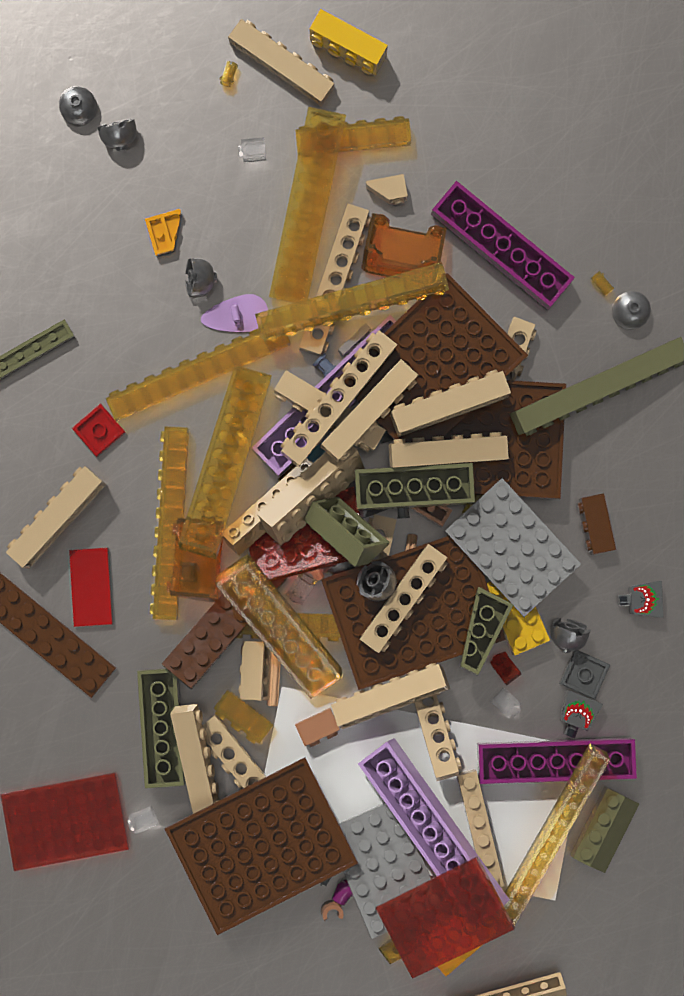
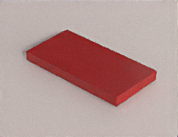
[69,547,113,627]

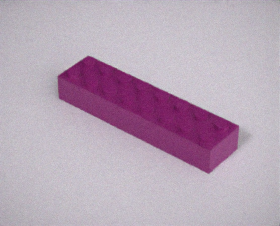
[431,181,575,310]
[477,738,637,784]

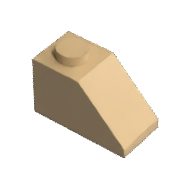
[366,174,408,205]

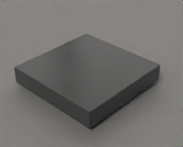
[559,650,610,700]

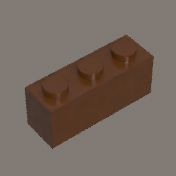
[577,493,616,555]

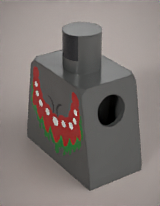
[618,581,663,618]
[560,690,603,738]

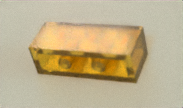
[213,689,274,744]

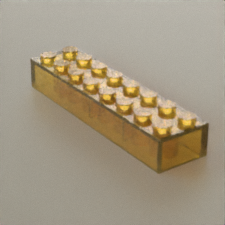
[215,554,342,699]

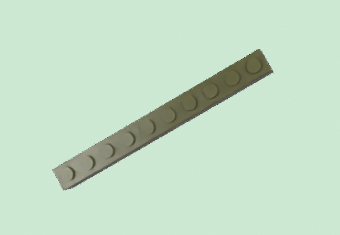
[510,337,684,436]

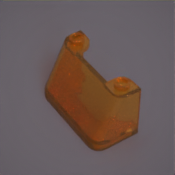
[361,213,447,285]
[166,518,224,603]

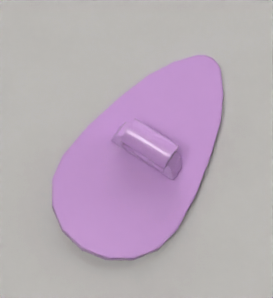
[201,294,268,333]

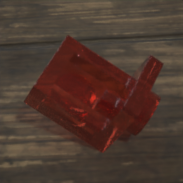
[490,651,522,686]

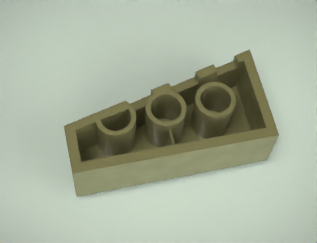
[460,587,514,676]

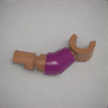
[321,879,353,921]

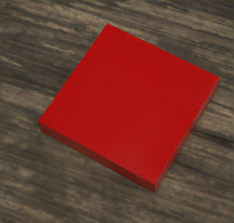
[72,403,126,457]

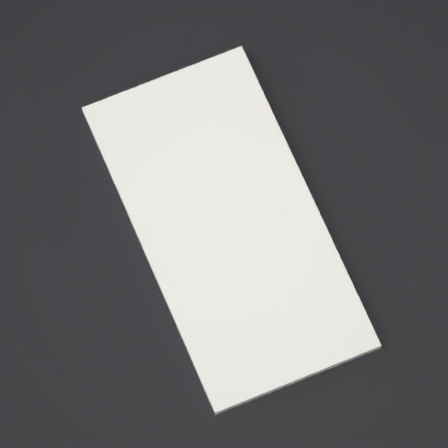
[264,686,578,900]

